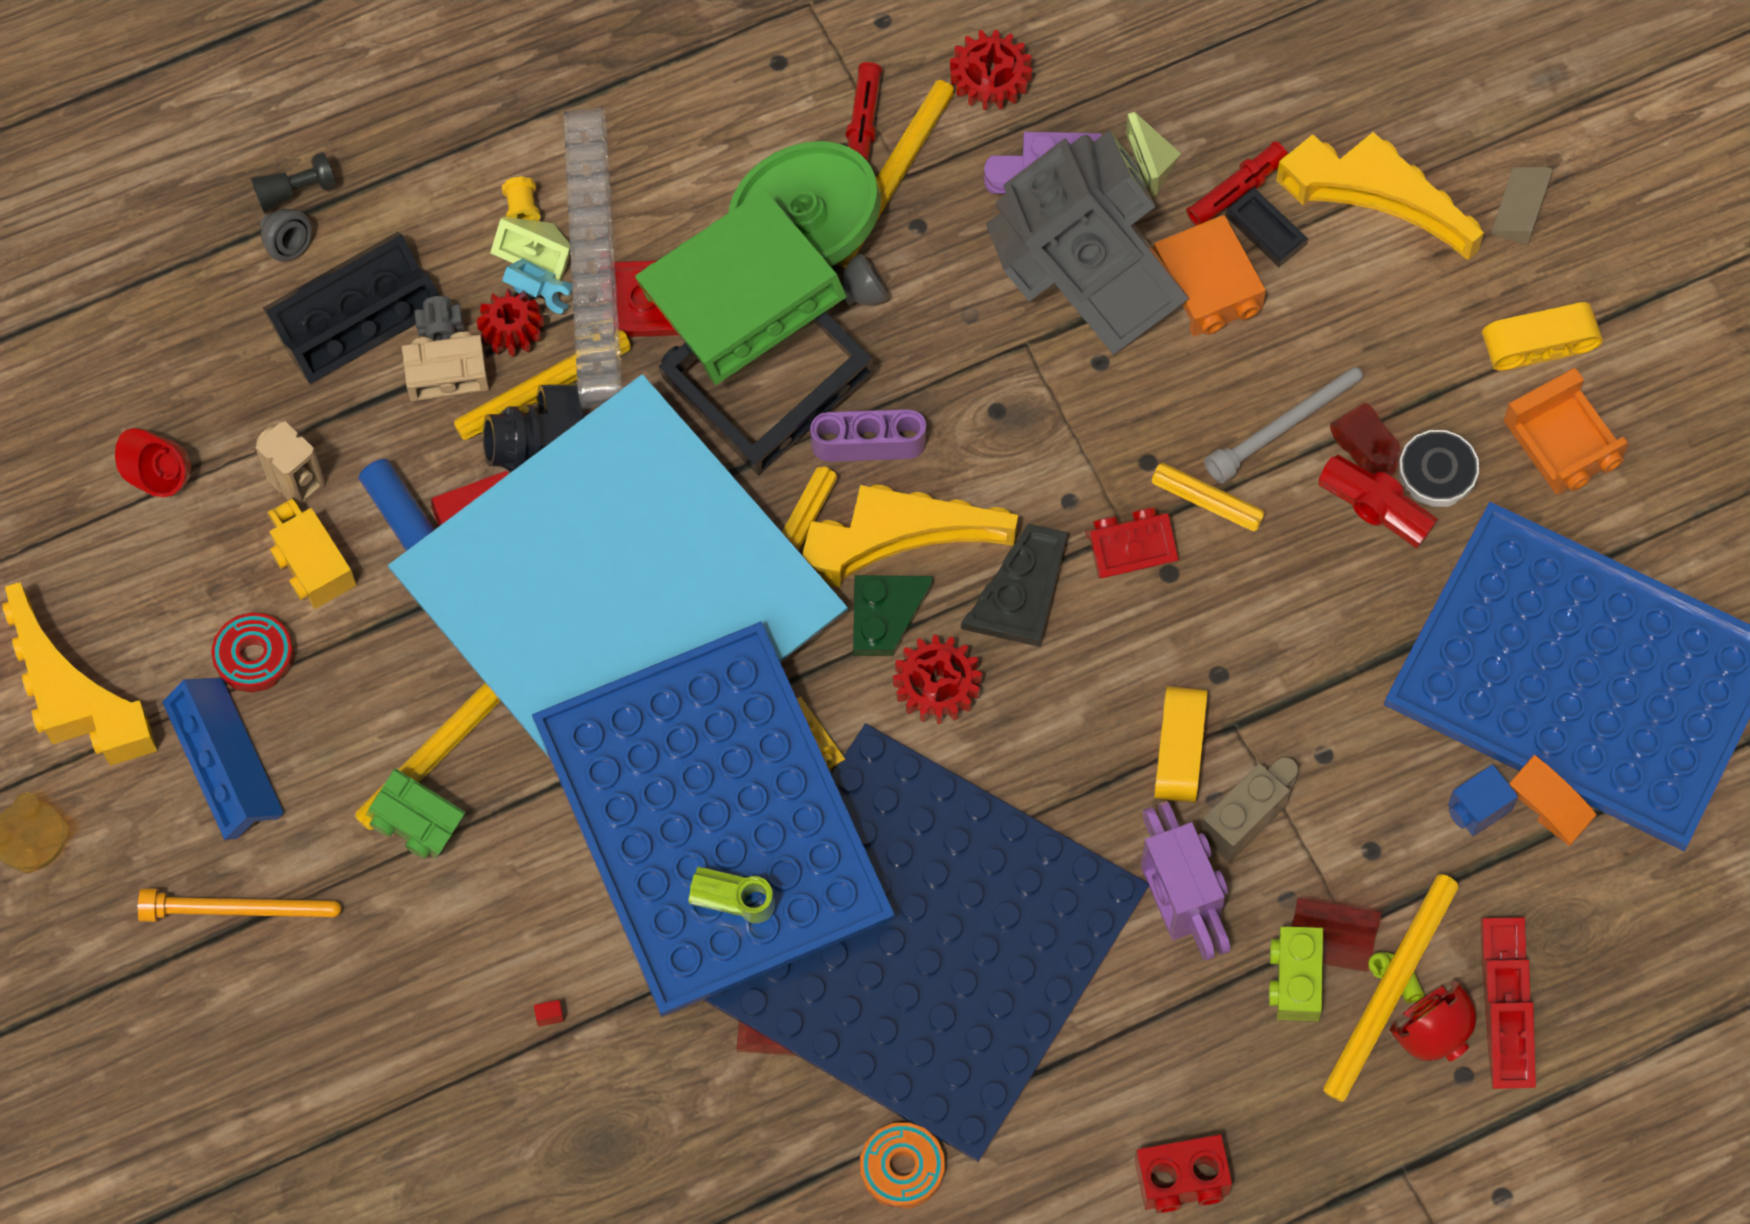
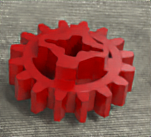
[950,29,1032,110]
[893,635,982,724]

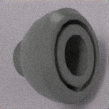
[260,209,312,262]
[841,253,889,305]

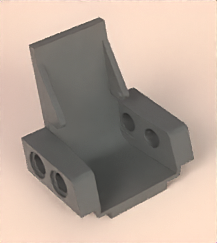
[986,130,1189,355]

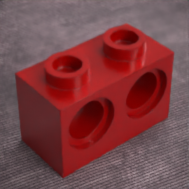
[1134,1134,1232,1213]

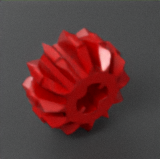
[476,288,544,357]

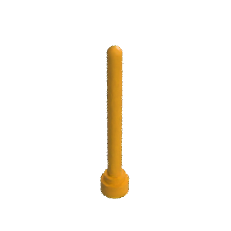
[138,888,342,922]

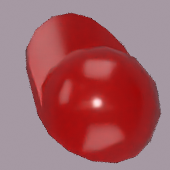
[115,428,191,498]

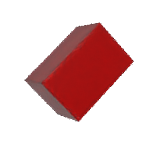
[533,1000,564,1027]

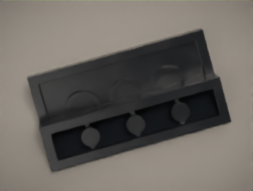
[263,231,439,384]

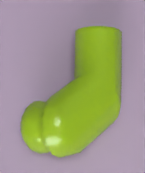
[1368,952,1425,1004]

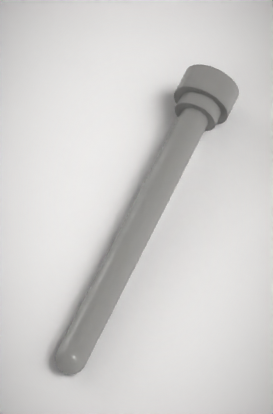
[1204,367,1363,484]

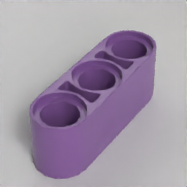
[810,409,926,462]

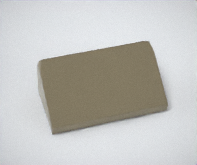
[1491,167,1553,245]

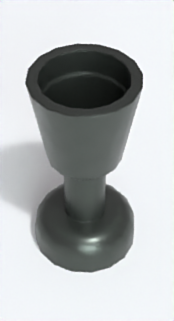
[250,151,337,214]

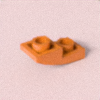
[1509,755,1597,847]

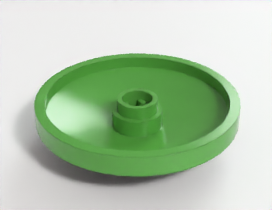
[728,141,881,266]

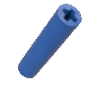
[358,459,435,551]

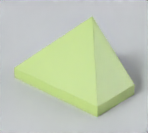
[1126,112,1181,197]
[490,217,572,281]

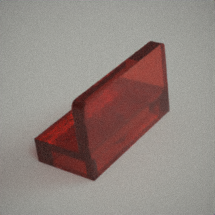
[1291,898,1381,972]

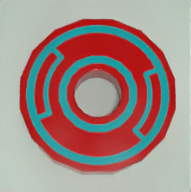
[211,612,294,693]

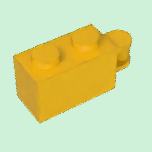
[267,498,356,610]

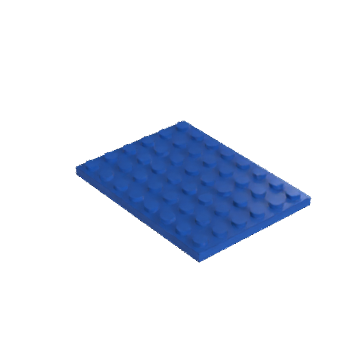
[1384,502,1750,852]
[532,621,895,1017]

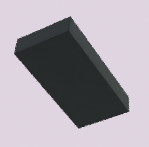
[1225,188,1308,268]

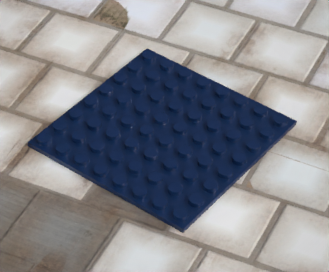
[703,724,1149,1163]

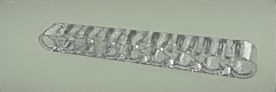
[563,107,622,409]

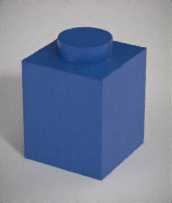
[1448,764,1518,837]

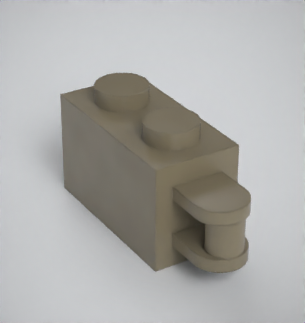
[1200,757,1298,863]

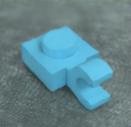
[502,258,576,314]

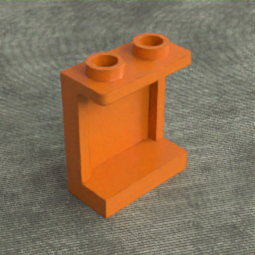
[1153,215,1266,337]
[1503,367,1629,495]

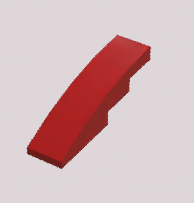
[1480,917,1536,1089]

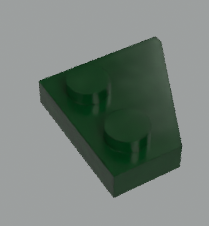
[853,575,932,656]

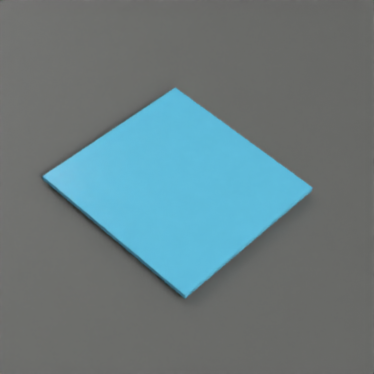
[388,374,848,758]

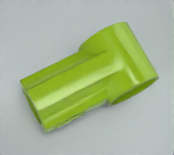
[688,867,775,923]

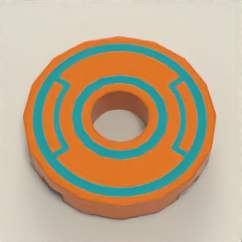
[860,1122,945,1209]

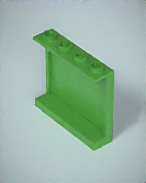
[635,189,847,385]

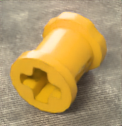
[501,176,541,221]

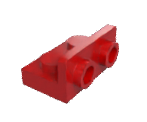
[1084,507,1178,579]

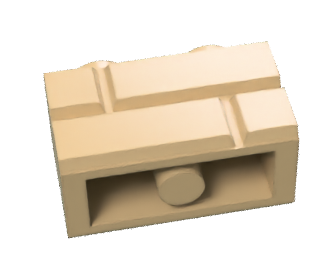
[402,332,489,401]
[255,421,325,507]

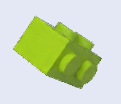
[1269,927,1323,1022]

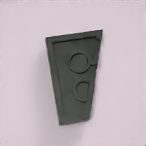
[961,524,1067,647]

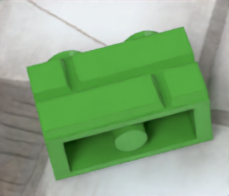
[365,768,465,859]

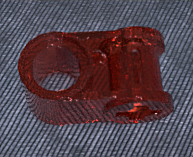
[1330,402,1400,476]

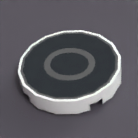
[1398,430,1479,507]

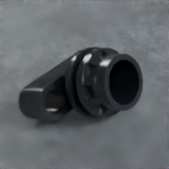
[483,383,584,472]

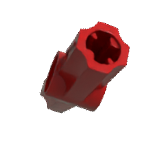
[1318,454,1438,549]

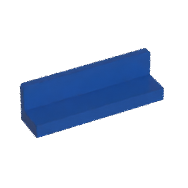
[162,678,283,840]

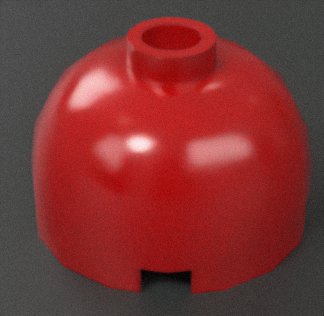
[1389,981,1477,1062]

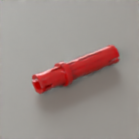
[845,62,882,162]
[1186,141,1288,226]

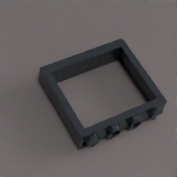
[658,312,874,476]

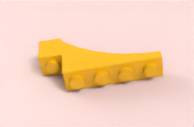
[1276,132,1484,260]
[802,485,1018,588]
[2,582,157,766]

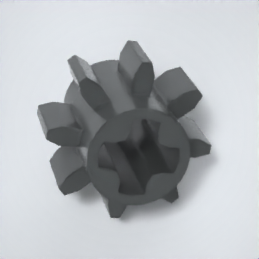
[414,296,464,341]

